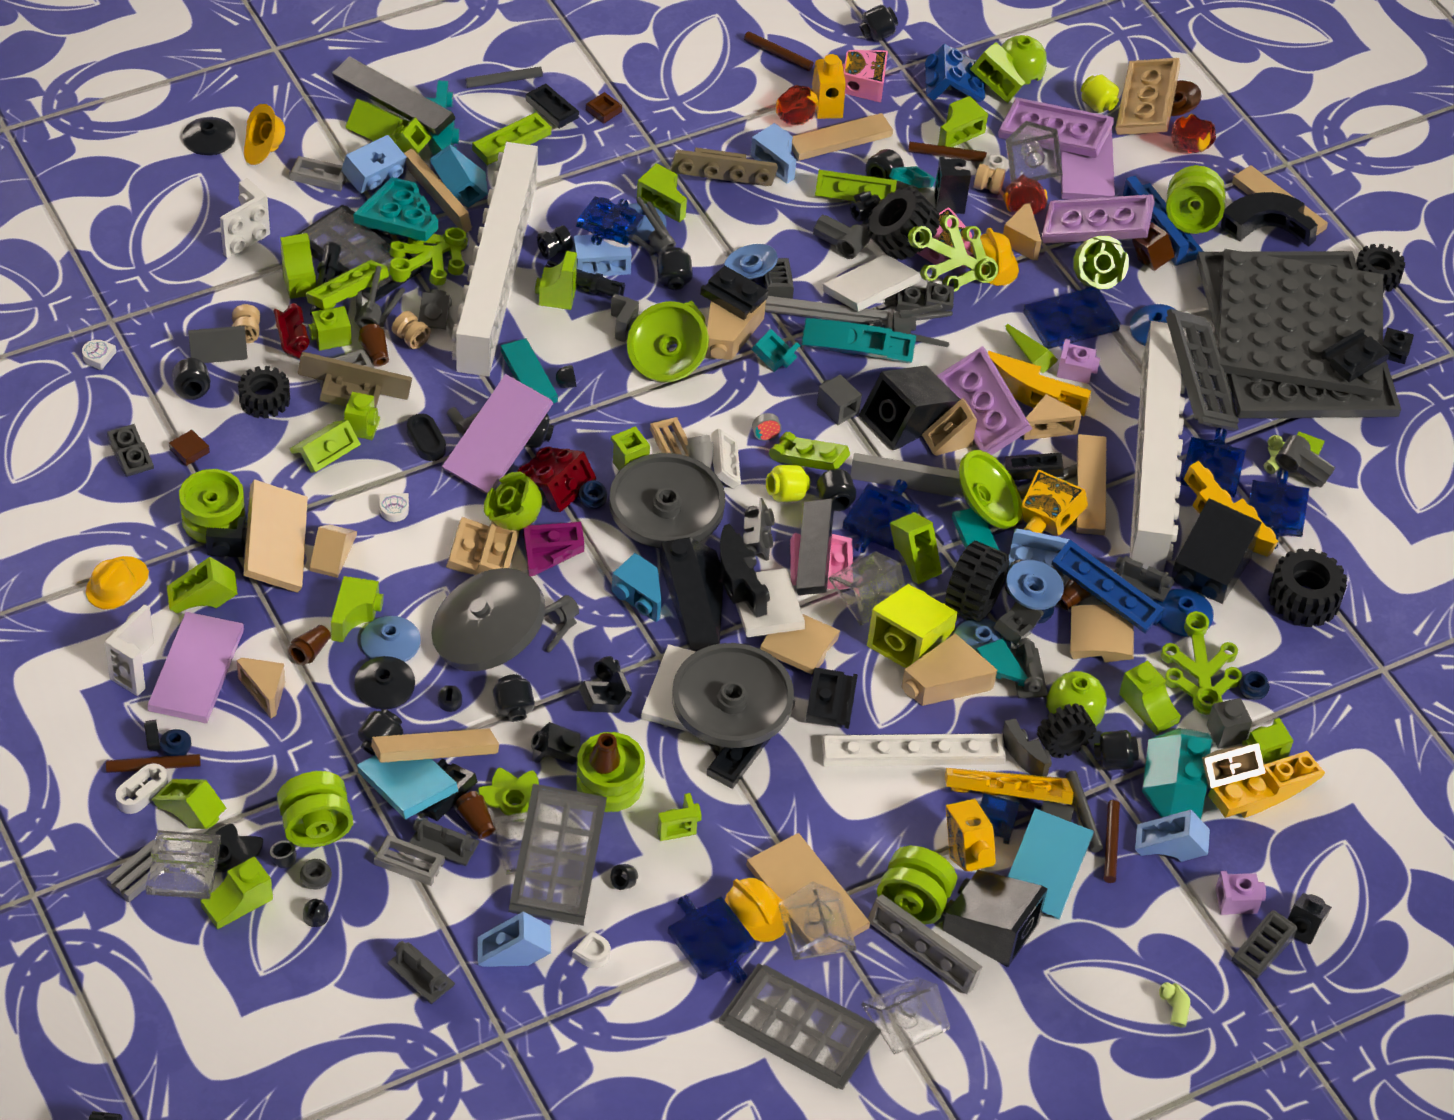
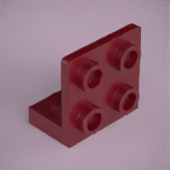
[518,447,597,512]

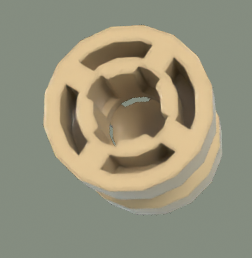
[973,163,1006,195]
[232,304,260,343]
[392,311,431,349]

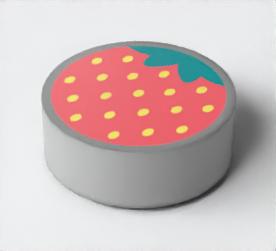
[752,413,781,441]

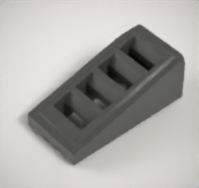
[763,258,794,299]
[1232,910,1297,979]

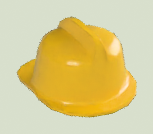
[244,104,285,165]
[970,228,1019,286]
[86,556,149,610]
[724,878,791,942]

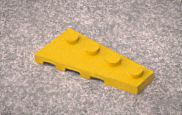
[945,768,1073,805]

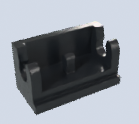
[934,157,971,214]

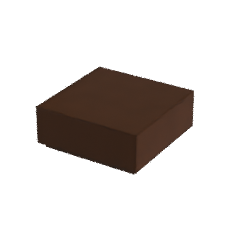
[586,92,622,124]
[169,430,210,466]

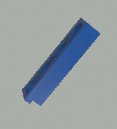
[1122,176,1204,266]
[1051,540,1164,634]

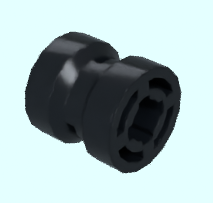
[537,225,573,260]

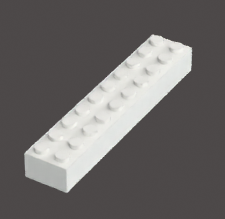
[452,142,538,376]
[1130,321,1188,571]

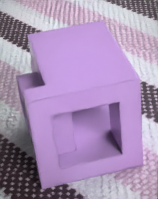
[1057,339,1100,384]
[1215,871,1266,915]

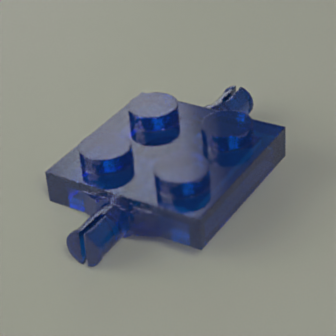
[576,196,644,246]
[1180,428,1246,498]
[1249,470,1309,549]
[842,479,920,553]
[668,895,756,983]

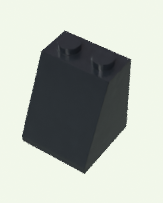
[859,366,961,450]
[1171,498,1262,604]
[942,870,1048,967]

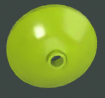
[627,301,709,382]
[959,450,1022,529]

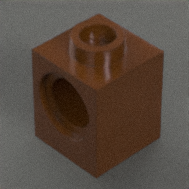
[1132,222,1175,271]

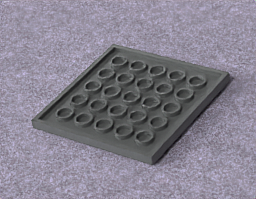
[1218,249,1383,398]

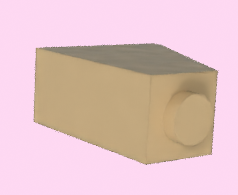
[705,300,766,360]
[901,633,997,706]

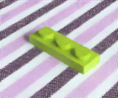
[472,112,552,165]
[815,169,897,201]
[306,260,389,309]

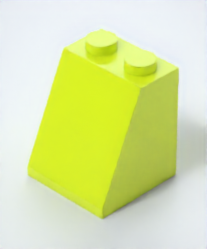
[867,584,958,668]

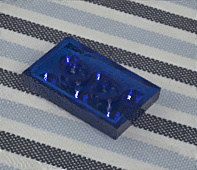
[1023,288,1121,349]

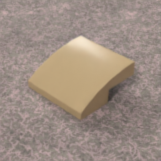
[446,517,520,575]
[1070,605,1134,663]
[760,614,840,674]

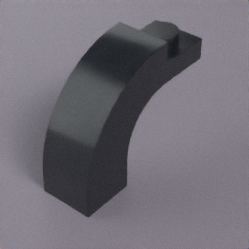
[1221,192,1318,247]

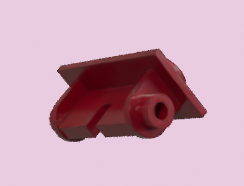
[274,303,310,359]

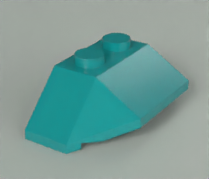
[1142,728,1212,819]

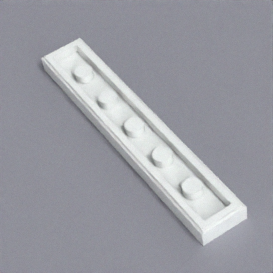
[821,734,1006,766]

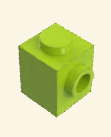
[308,306,352,351]

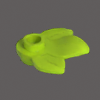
[478,767,539,817]

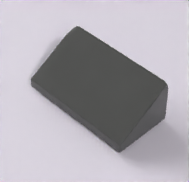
[188,326,248,363]

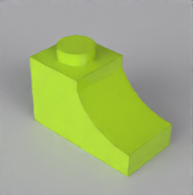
[970,42,1026,103]
[938,96,988,147]
[637,163,687,223]
[280,233,316,299]
[535,251,577,310]
[890,512,942,584]
[167,557,238,614]
[331,576,384,642]
[1119,660,1181,735]
[151,779,227,829]
[200,856,273,930]

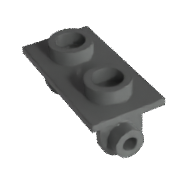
[743,498,775,561]
[1114,555,1174,602]
[1010,638,1048,698]
[409,817,480,866]
[387,941,455,1004]

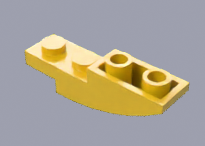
[988,351,1091,416]
[1184,460,1278,557]
[1208,751,1325,818]

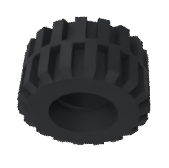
[866,187,940,260]
[945,540,1009,622]
[1268,549,1347,627]

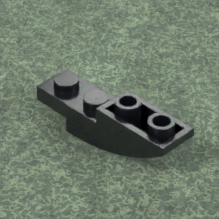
[720,524,770,618]

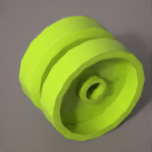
[1166,165,1226,234]
[179,469,246,543]
[576,732,645,812]
[277,771,353,848]
[877,845,957,925]

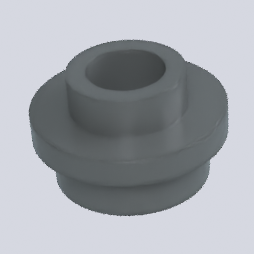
[300,859,332,890]

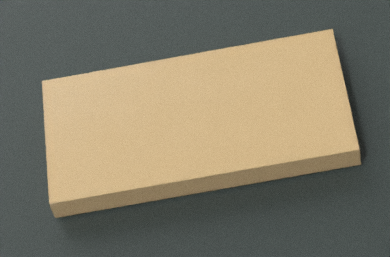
[1115,58,1180,135]
[243,479,308,593]
[746,833,870,957]

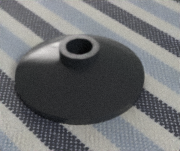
[182,117,236,155]
[354,656,415,710]

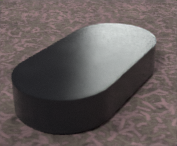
[407,414,446,461]

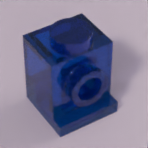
[980,793,1020,845]

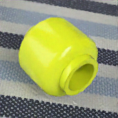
[1081,74,1119,113]
[766,464,810,502]

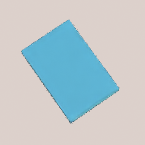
[357,755,458,819]
[1008,808,1094,920]

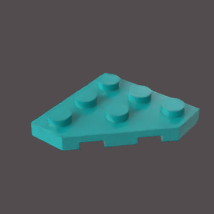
[353,177,439,241]

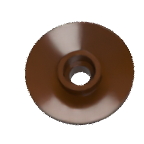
[1171,80,1202,116]

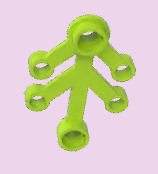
[908,215,998,292]
[389,227,468,286]
[1161,611,1242,715]

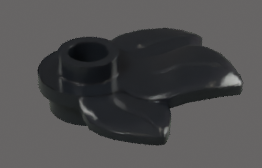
[204,824,263,872]

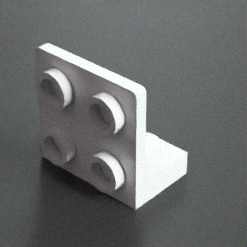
[220,178,270,258]
[105,604,154,696]

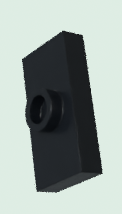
[526,83,579,129]
[1005,453,1064,480]

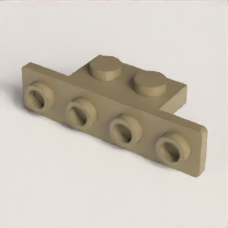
[670,147,778,186]
[298,352,412,408]

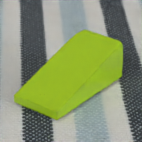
[1005,324,1058,373]

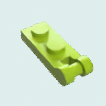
[769,432,850,470]

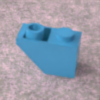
[430,145,488,208]
[611,553,661,622]

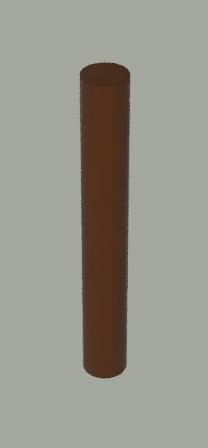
[744,31,814,71]
[908,141,987,162]
[106,754,201,773]
[1104,800,1120,883]

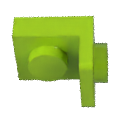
[657,793,702,841]

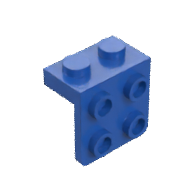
[925,43,985,102]

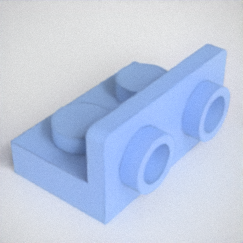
[1008,528,1070,575]

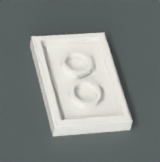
[823,254,920,312]
[736,568,805,637]
[641,644,695,732]

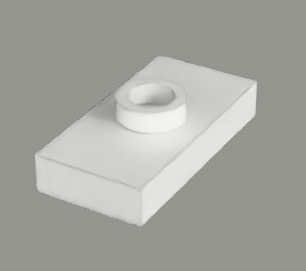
[711,428,741,489]

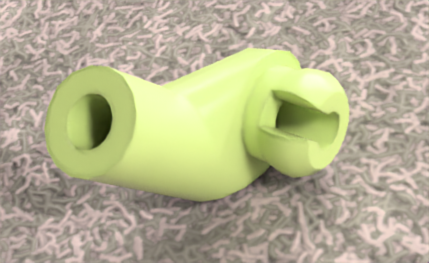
[1263,435,1285,474]
[1159,982,1190,1028]

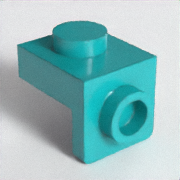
[751,329,801,372]

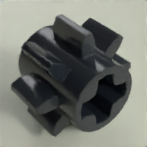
[850,191,881,225]

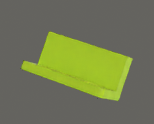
[346,99,410,141]
[289,420,361,473]

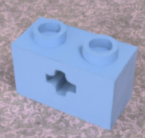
[341,135,407,194]

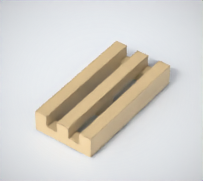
[650,417,689,457]

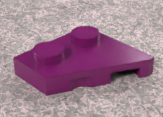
[523,522,584,576]

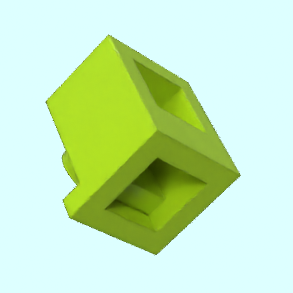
[391,117,432,154]
[344,392,380,440]
[611,426,650,471]
[1242,718,1294,764]

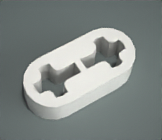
[115,763,168,814]

